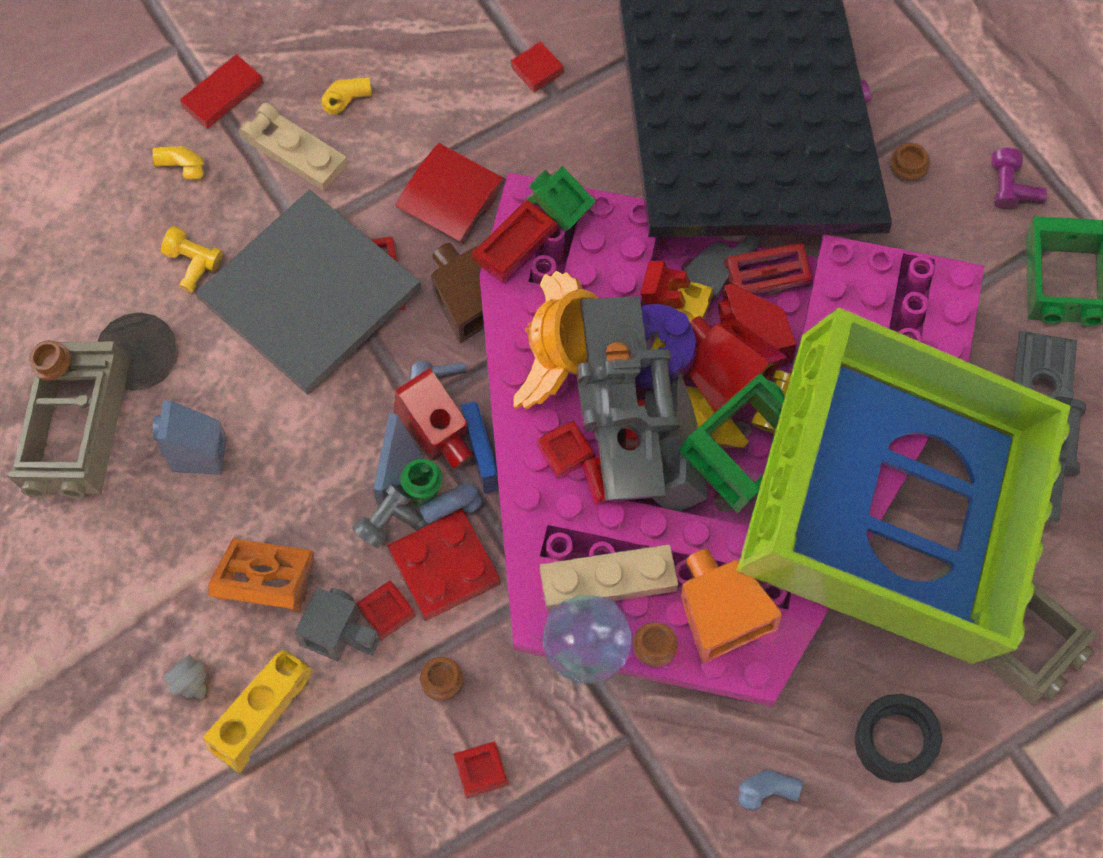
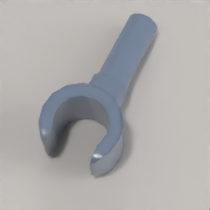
[410,361,466,380]

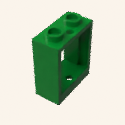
[1026,216,1103,327]
[678,373,785,513]

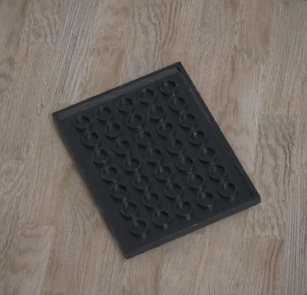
[618,0,892,237]

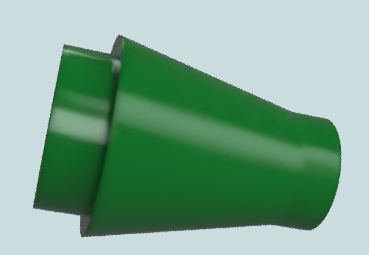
[400,459,443,507]

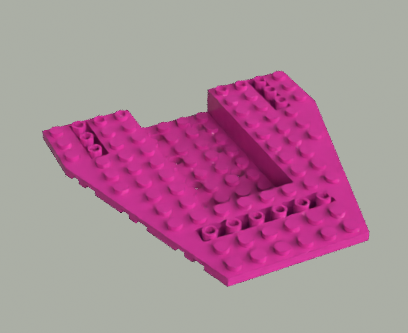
[479,172,984,707]

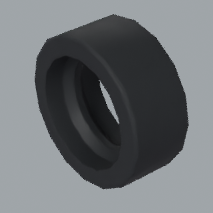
[854,694,943,783]

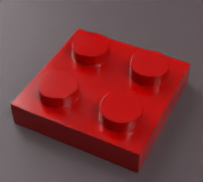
[387,509,501,621]

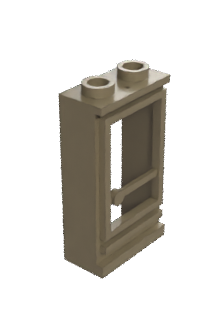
[7,342,131,499]
[929,563,1098,707]

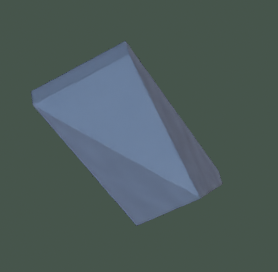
[373,413,424,505]

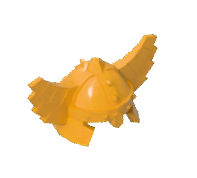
[514,271,598,409]

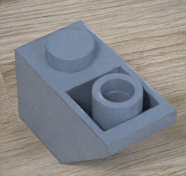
[153,400,227,475]

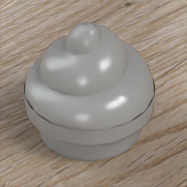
[163,654,207,700]

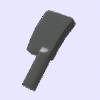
[685,235,769,300]

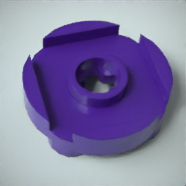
[635,304,697,389]

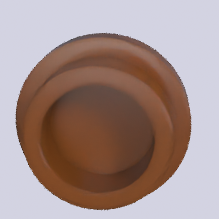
[890,143,930,181]
[29,340,71,381]
[633,622,678,667]
[420,657,463,701]

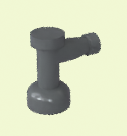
[352,483,428,548]

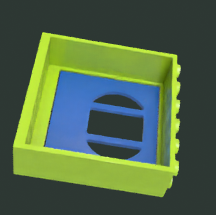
[737,308,1071,664]

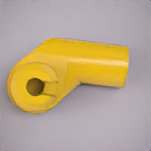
[321,77,372,115]
[152,146,205,179]

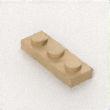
[540,544,678,612]

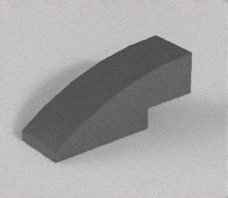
[645,376,707,511]

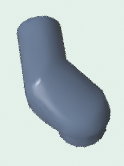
[420,483,482,524]
[738,770,803,810]

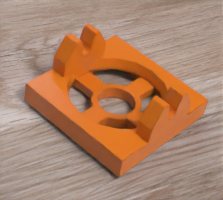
[208,538,314,612]

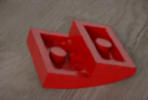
[394,143,506,244]

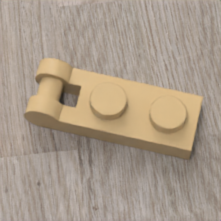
[239,103,348,192]

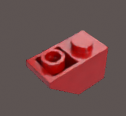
[718,284,796,365]

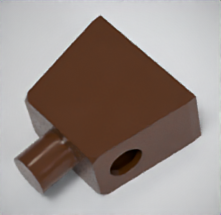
[431,243,484,343]

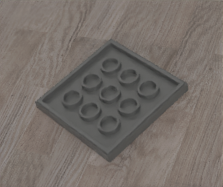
[196,189,422,395]

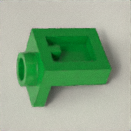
[524,166,596,232]

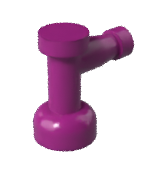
[991,148,1047,209]

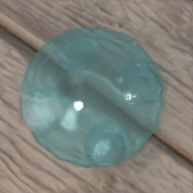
[543,595,631,683]

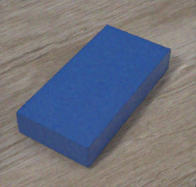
[461,401,499,494]

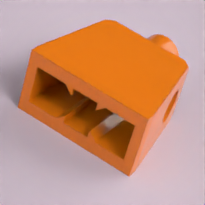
[681,549,782,664]

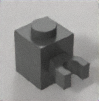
[294,587,379,661]

